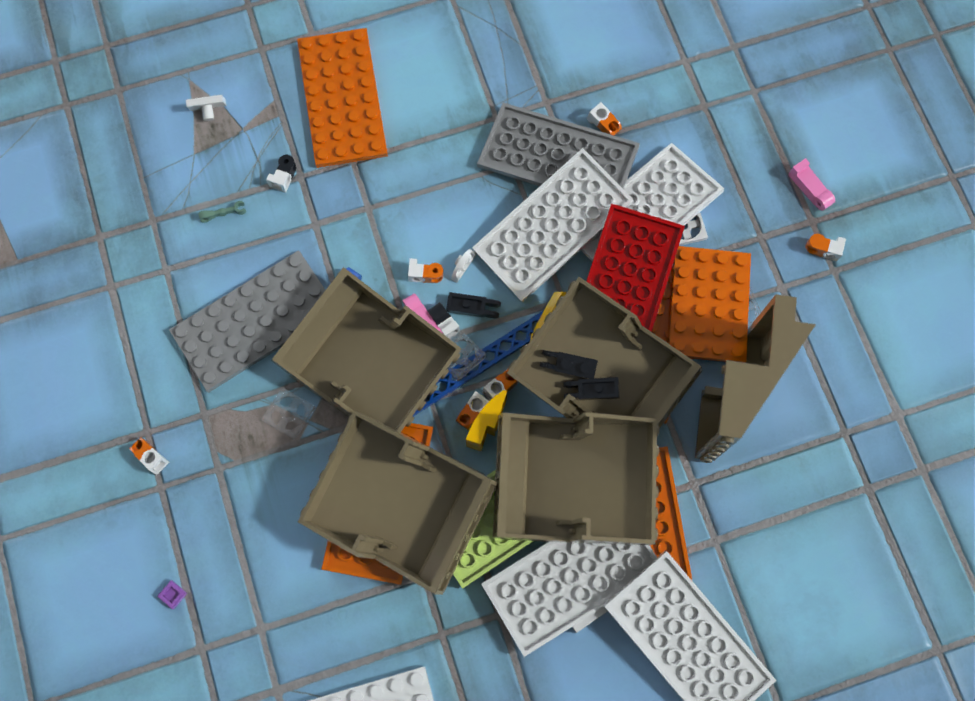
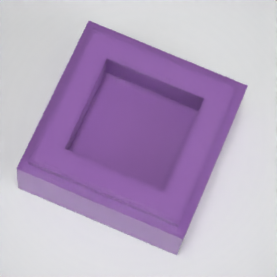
[157,580,188,610]

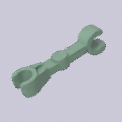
[198,201,246,223]

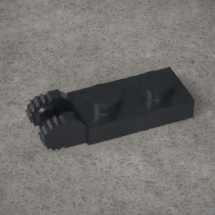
[446,292,501,319]
[539,350,598,379]
[563,377,620,400]

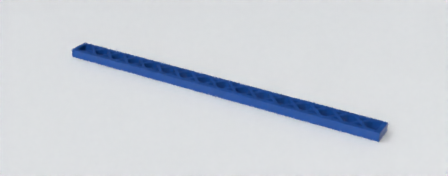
[413,310,544,417]

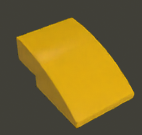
[466,390,507,451]

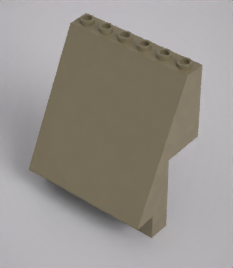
[271,267,462,432]
[507,277,703,429]
[695,294,816,463]
[298,410,498,595]
[493,412,659,545]

